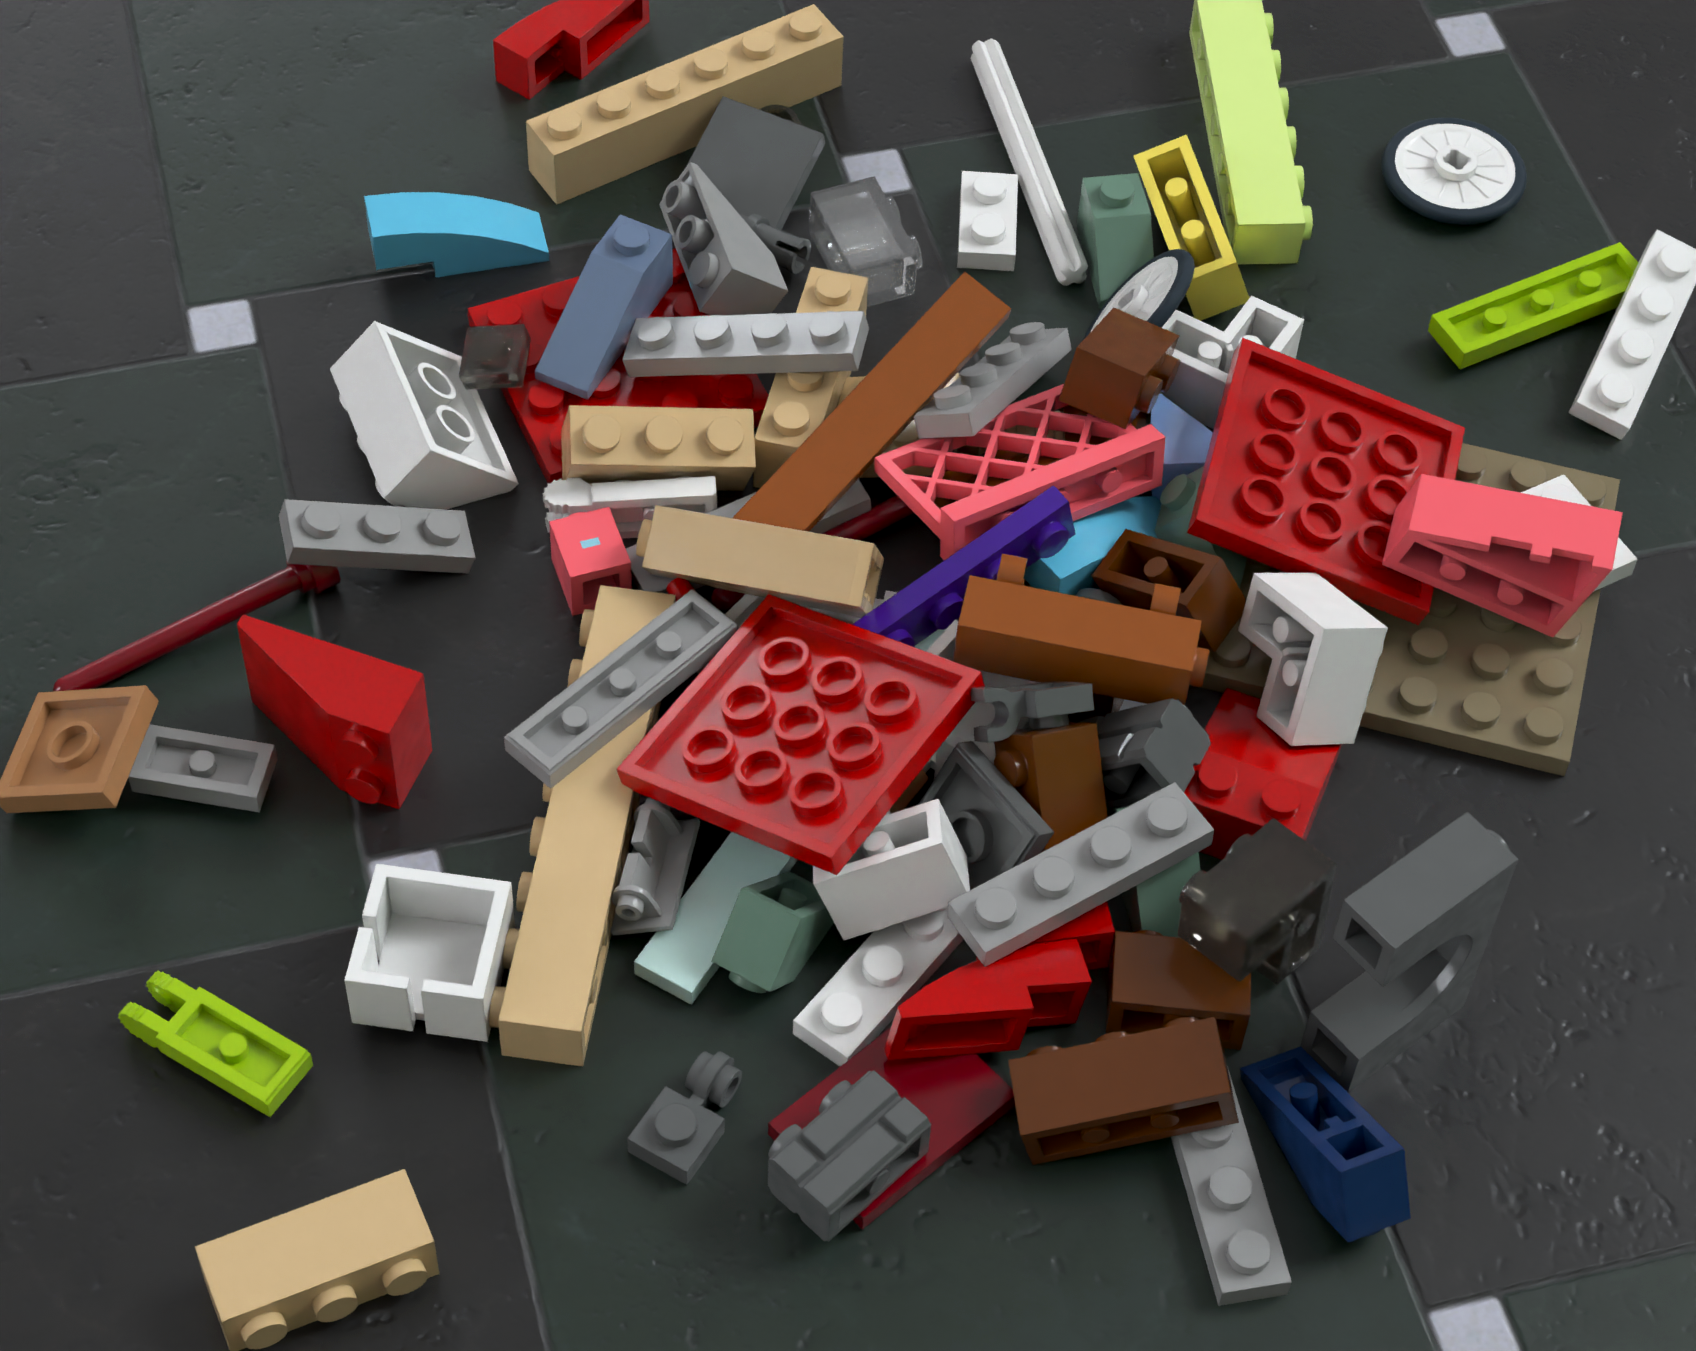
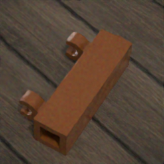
[953,553,1209,706]

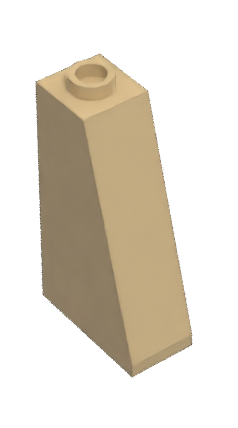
[636,505,884,618]

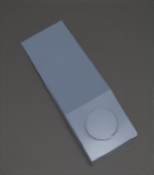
[535,214,673,400]

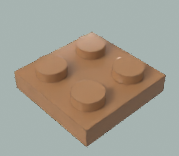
[0,685,159,813]

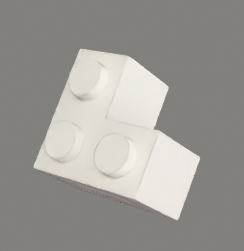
[1159,295,1304,429]
[1238,573,1388,746]
[813,799,970,940]

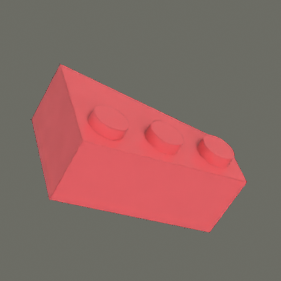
[1382,474,1623,637]

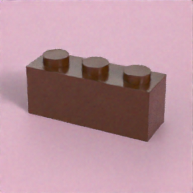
[1008,1017,1239,1165]

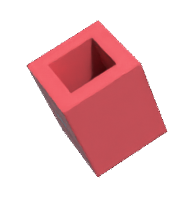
[549,507,632,616]

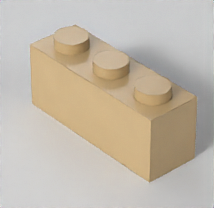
[561,405,756,491]
[195,1169,439,1351]

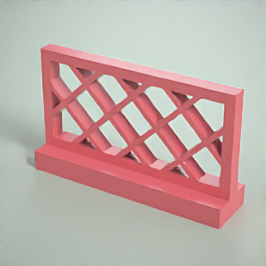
[874,384,1165,560]

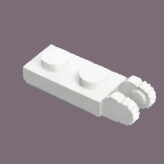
[543,476,717,538]

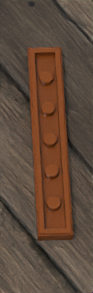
[733,272,1011,532]

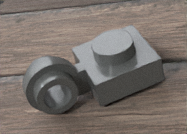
[627,1051,742,1185]

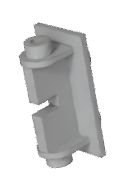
[610,798,700,936]

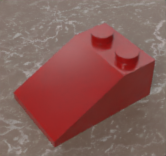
[237,614,432,810]
[1184,688,1342,883]

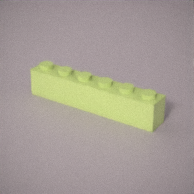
[1189,0,1313,264]

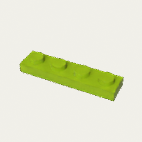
[1428,242,1639,369]

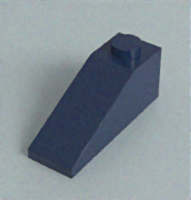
[1240,1046,1411,1242]

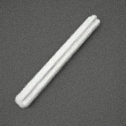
[971,38,1088,286]

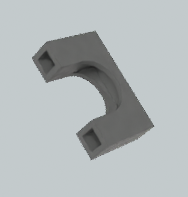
[1301,812,1519,1093]

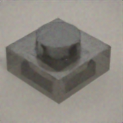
[459,324,531,390]

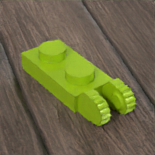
[118,970,313,1117]

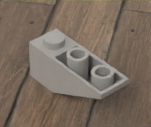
[659,162,788,315]

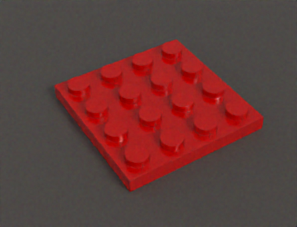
[467,248,769,484]
[1187,338,1465,626]
[616,594,985,875]

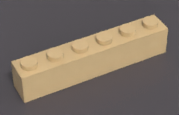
[526,4,844,205]

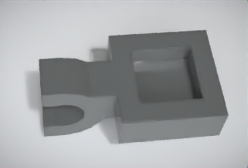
[971,681,1094,743]

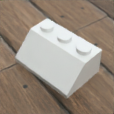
[330,321,519,510]

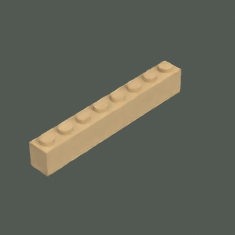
[489,585,676,1067]

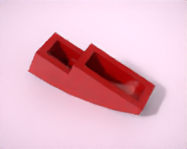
[493,0,650,100]
[884,938,1092,1060]

